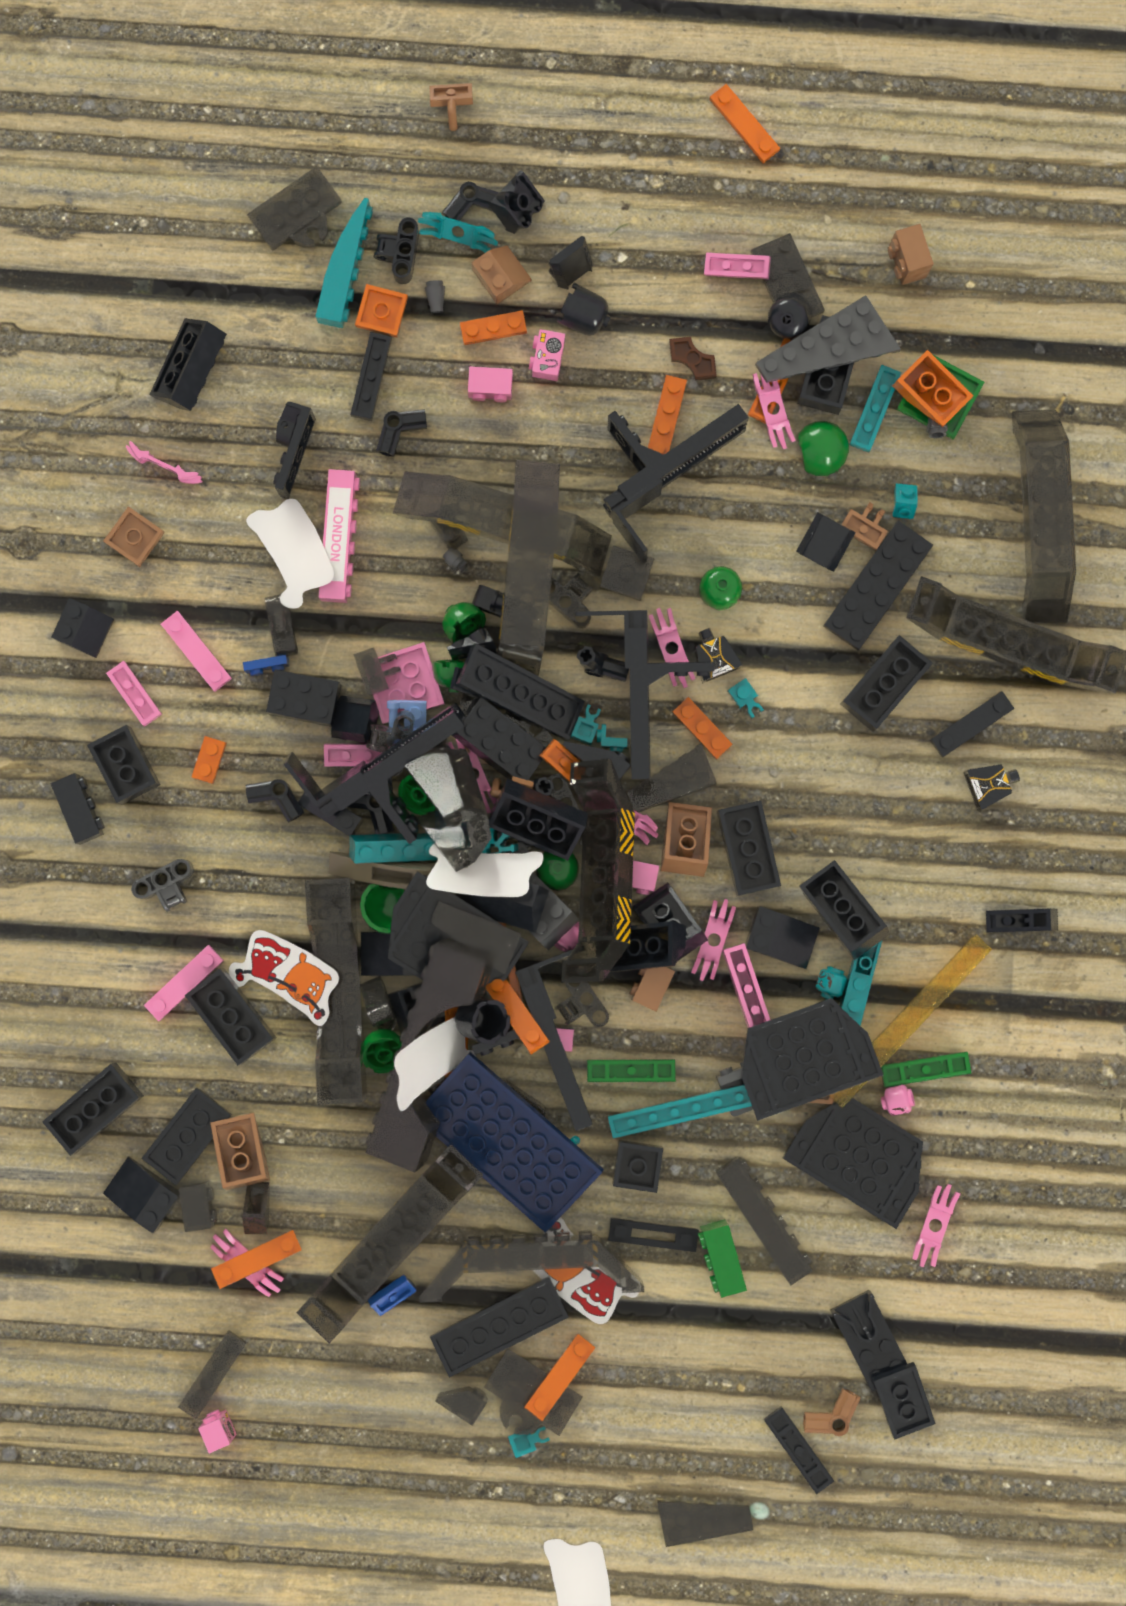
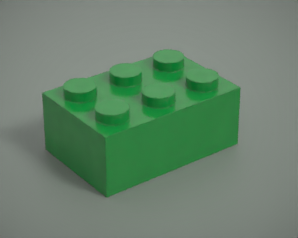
[698,1219,747,1298]

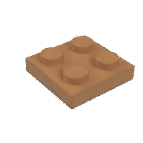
[103,506,165,567]

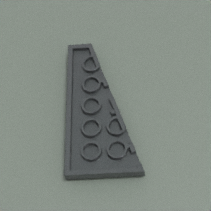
[755,295,901,383]

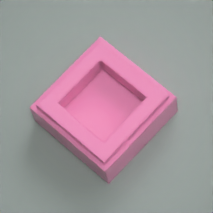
[556,1028,574,1052]

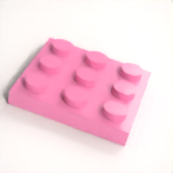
[362,642,445,725]

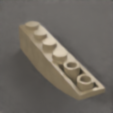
[328,851,455,894]

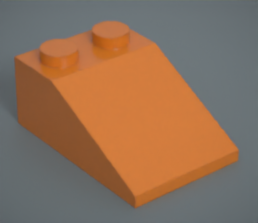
[892,350,973,427]

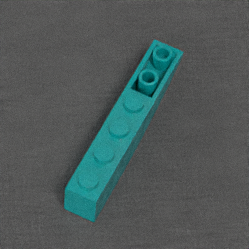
[316,198,373,328]
[349,833,483,863]
[839,941,882,1026]

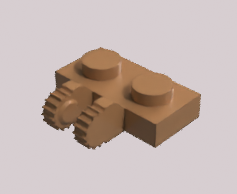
[842,502,888,551]

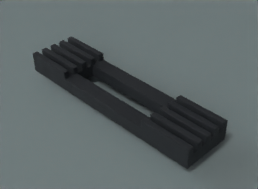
[608,1218,699,1252]

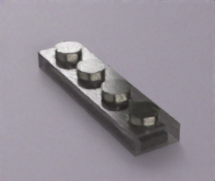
[178,1330,247,1419]

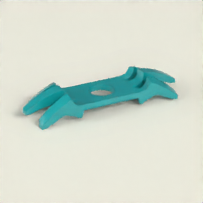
[418,212,498,253]

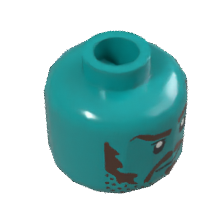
[816,966,847,999]

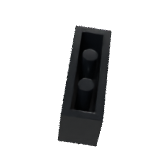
[50,773,105,845]

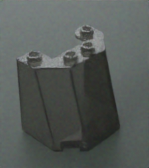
[405,745,492,872]

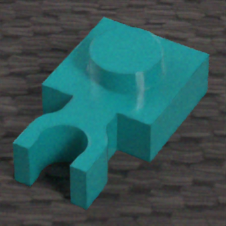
[727,678,764,719]
[570,704,601,746]
[508,1426,550,1459]

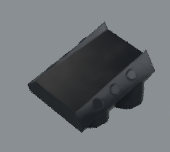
[488,170,545,234]
[548,236,592,290]
[796,512,856,572]
[447,628,498,660]
[331,695,379,744]

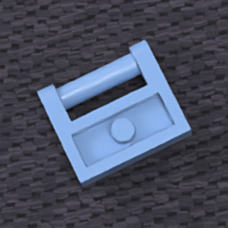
[387,700,427,745]

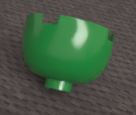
[699,566,743,610]
[442,602,486,643]
[432,659,466,692]
[398,770,443,815]
[536,851,579,891]
[361,1029,405,1074]

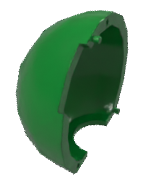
[797,421,849,476]
[360,884,405,934]

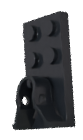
[273,401,316,499]
[830,1290,907,1391]

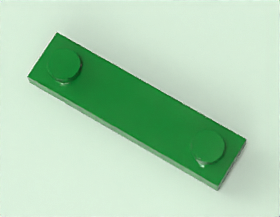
[880,1051,972,1087]
[587,1059,676,1082]

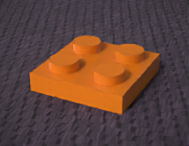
[355,284,408,338]

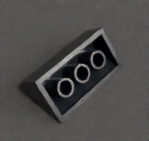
[149,318,227,411]
[456,883,549,933]
[596,921,686,973]

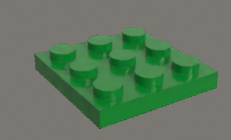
[896,354,985,440]

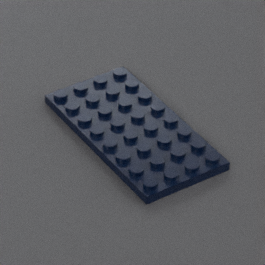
[413,1052,604,1233]

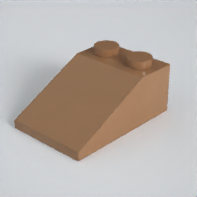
[661,802,712,877]
[210,1113,270,1190]

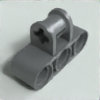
[131,859,194,912]

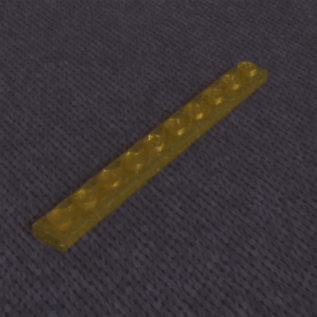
[828,934,992,1108]

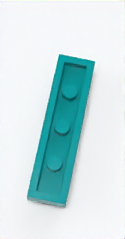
[849,365,902,453]

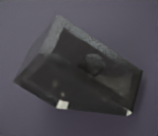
[242,1182,270,1234]
[435,1386,488,1426]

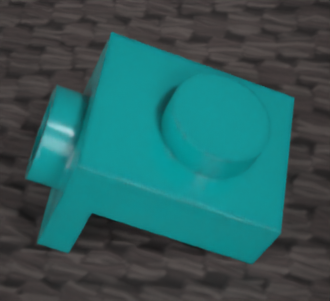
[892,483,918,519]
[597,724,628,753]

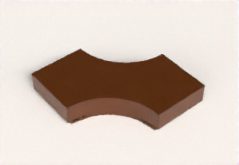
[669,337,717,381]

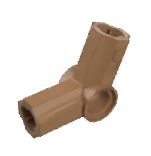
[803,1388,861,1436]

